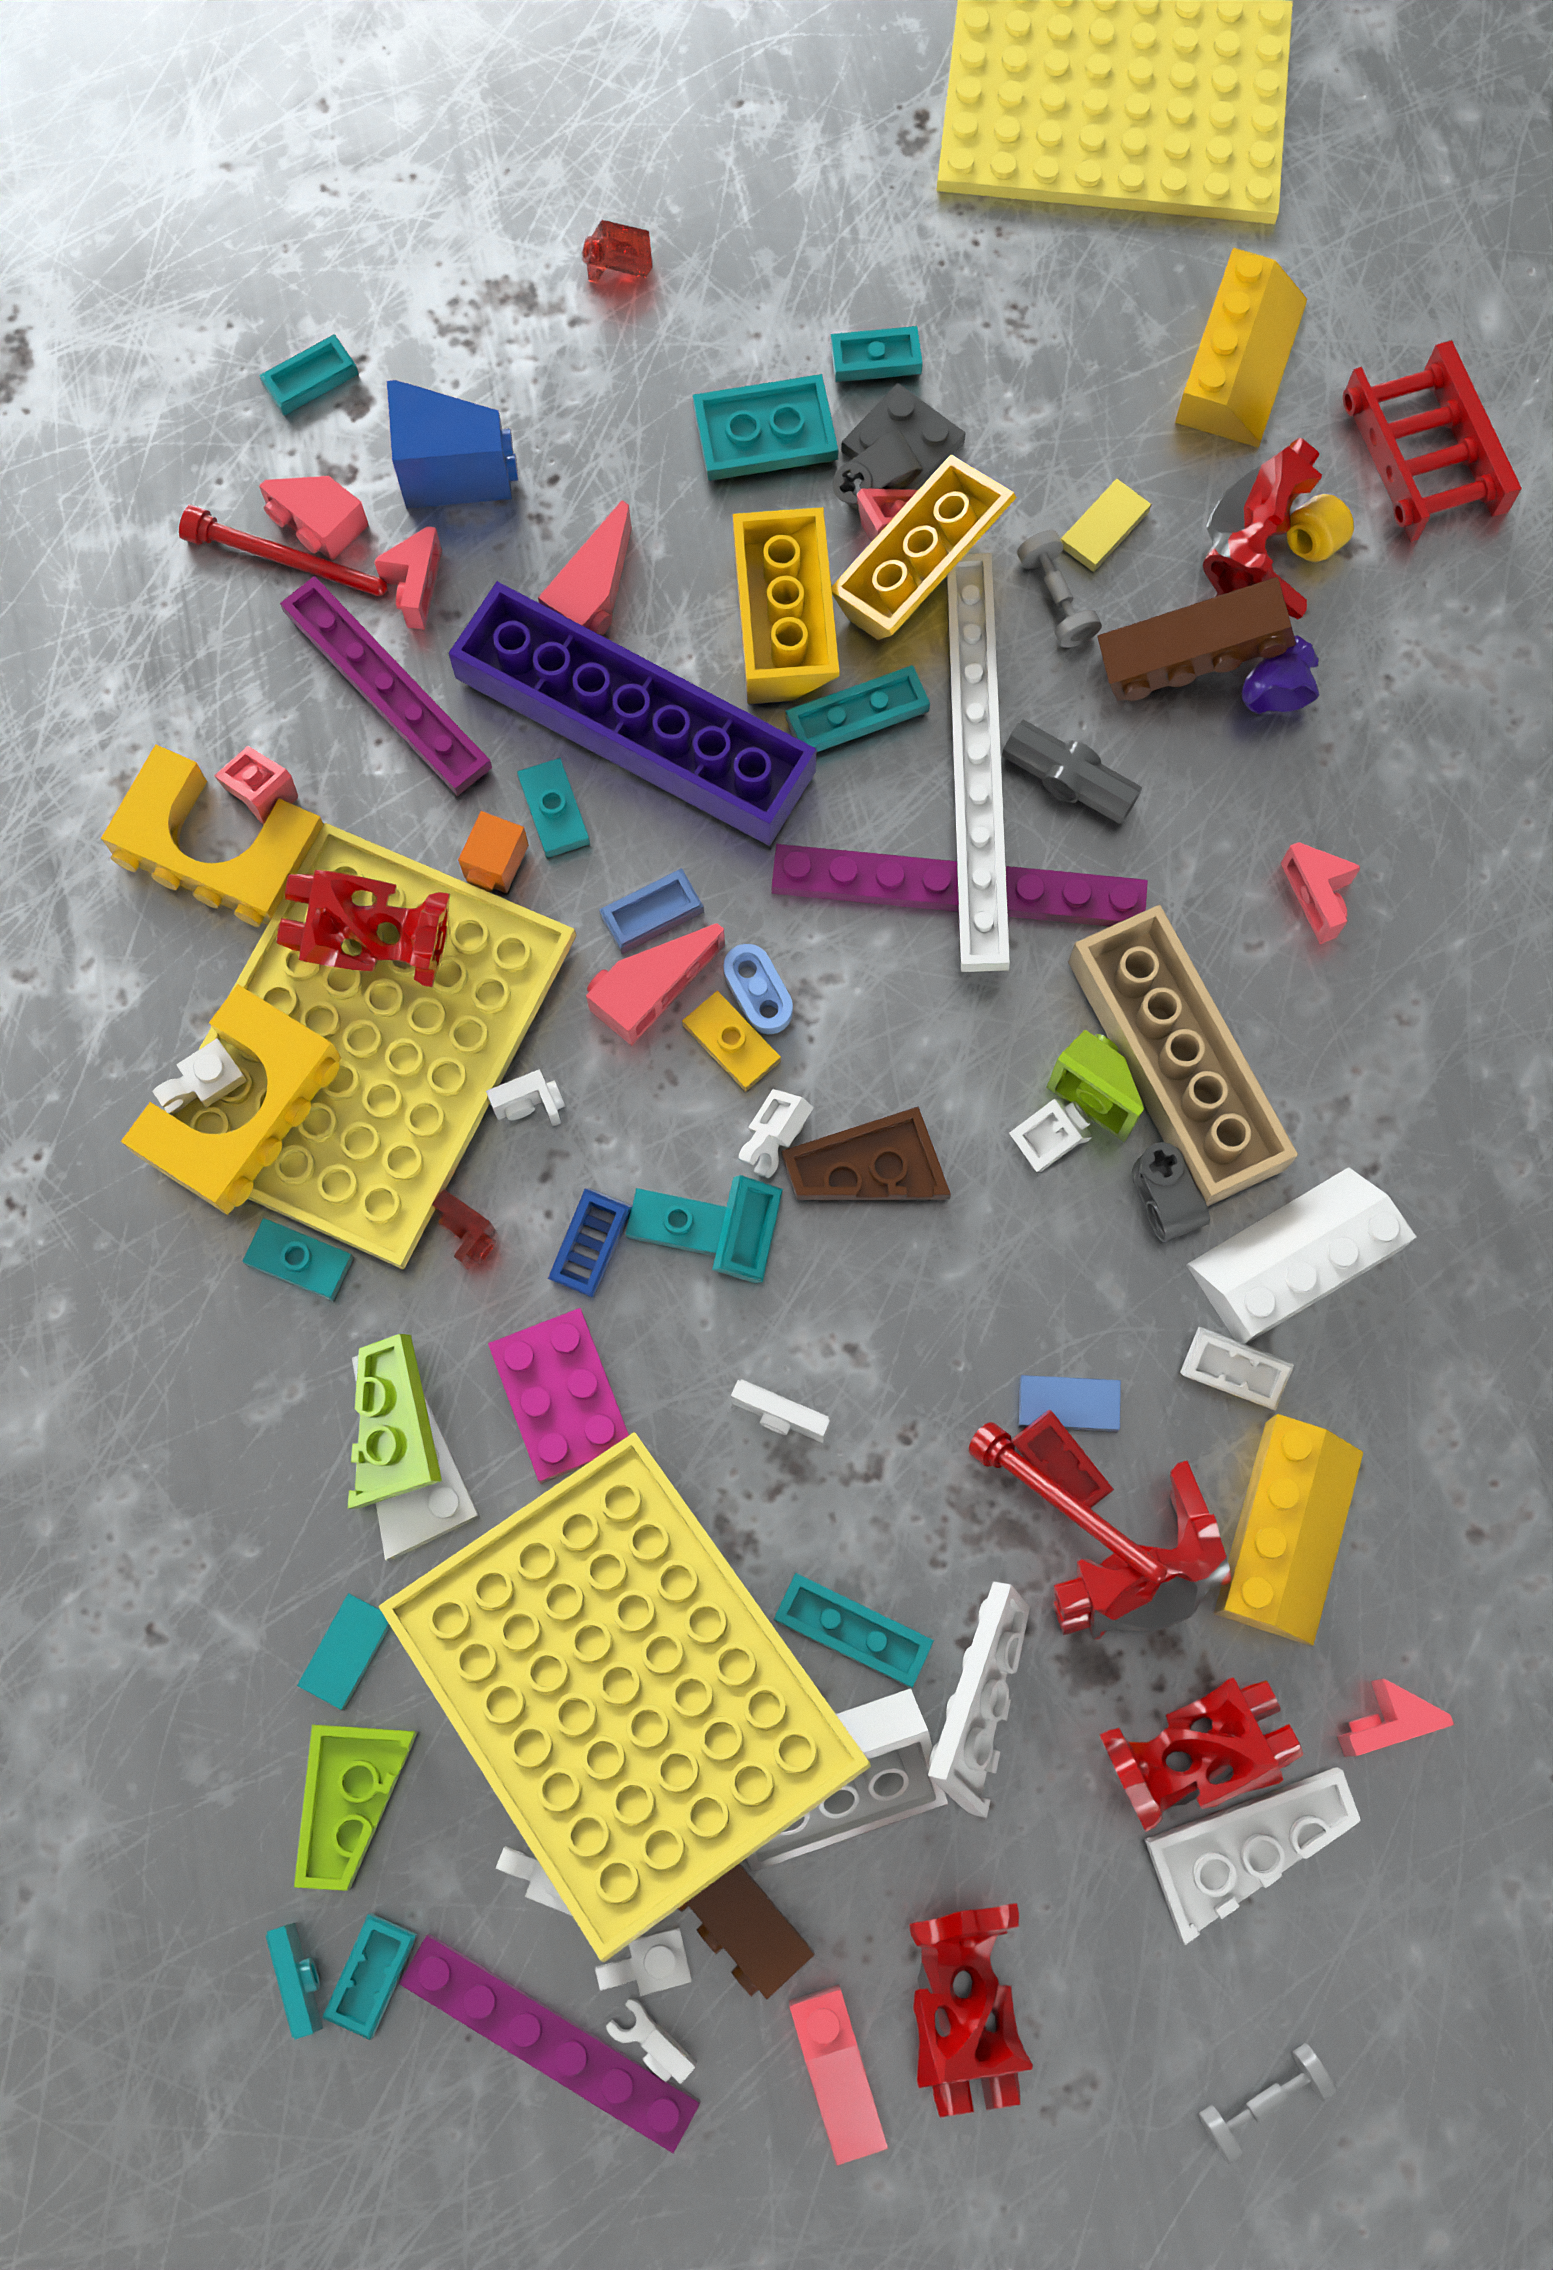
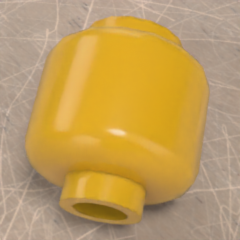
[1286,494,1354,562]

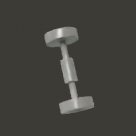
[1017,530,1102,648]
[1198,2043,1337,2164]

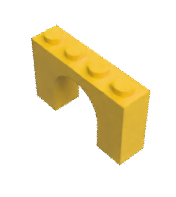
[101,744,324,927]
[120,984,342,1215]

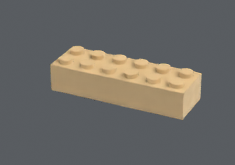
[1068,905,1298,1207]

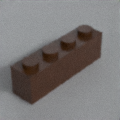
[1097,577,1296,702]
[678,1863,815,2000]

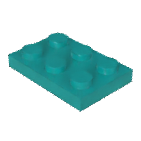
[692,374,839,481]

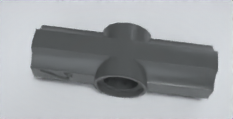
[1002,719,1143,824]

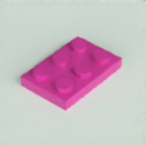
[488,1308,629,1484]

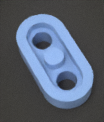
[723,944,793,1034]

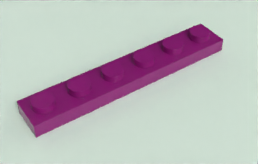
[280,576,492,796]
[398,1934,701,2154]

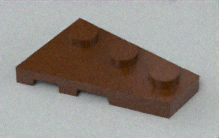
[781,1106,951,1200]

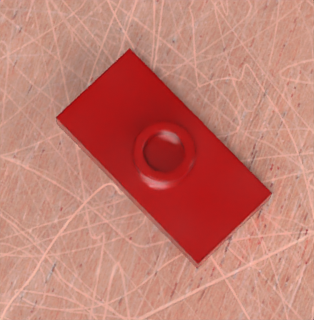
[1010,1409,1114,1509]

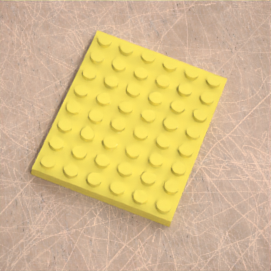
[936,0,1293,224]
[165,823,577,1270]
[378,1432,871,1963]

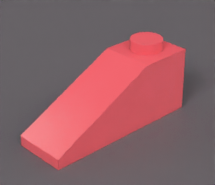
[538,500,632,636]
[586,923,725,1046]
[789,1984,888,2166]

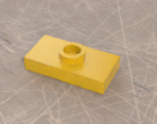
[682,990,781,1092]

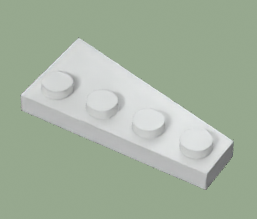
[352,1355,480,1562]
[928,1582,1030,1818]
[1145,1767,1361,1945]

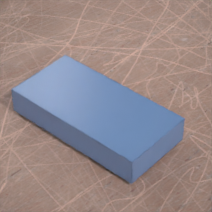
[599,868,704,954]
[1019,1375,1121,1432]

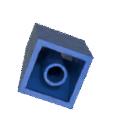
[387,380,519,509]

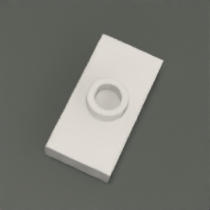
[1180,1327,1294,1411]
[731,1379,830,1443]

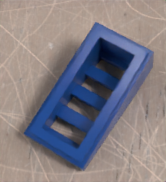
[548,1188,632,1297]

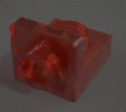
[582,220,653,283]
[432,1189,497,1270]

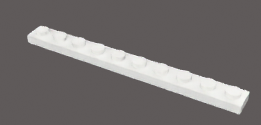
[947,553,1010,972]

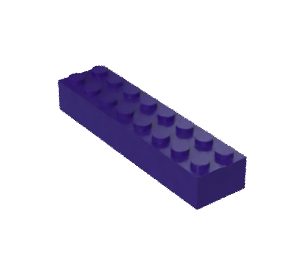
[448,581,817,846]

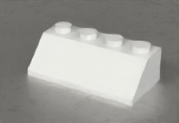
[1186,1167,1417,1344]
[747,1688,948,1872]

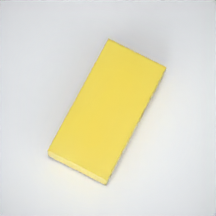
[1061,479,1151,572]

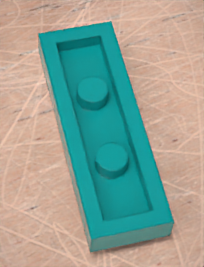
[786,665,930,752]
[773,1573,934,1689]

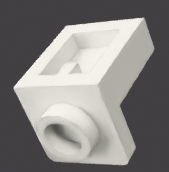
[486,1069,565,1127]
[1009,1099,1093,1172]

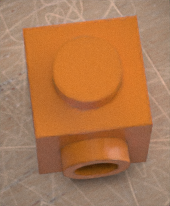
[458,811,529,893]

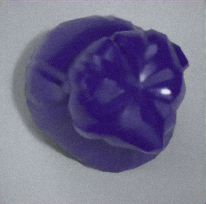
[1242,635,1319,714]

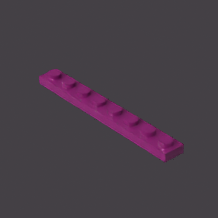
[771,844,1148,927]

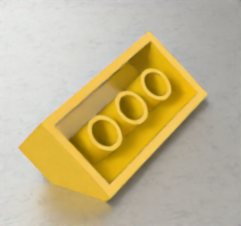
[1175,247,1308,448]
[831,455,1016,640]
[733,507,839,704]
[1213,1414,1364,1646]

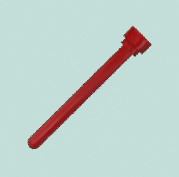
[179,504,388,596]
[969,1422,1167,1583]

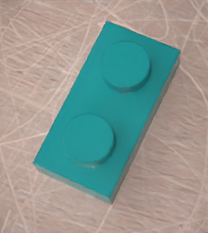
[830,326,923,382]

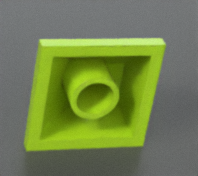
[1046,1030,1144,1142]

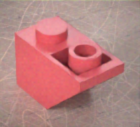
[259,476,369,561]

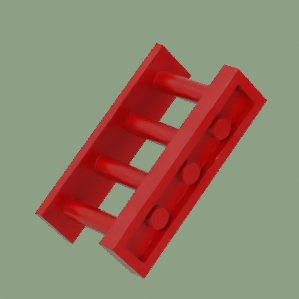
[1343,340,1522,542]

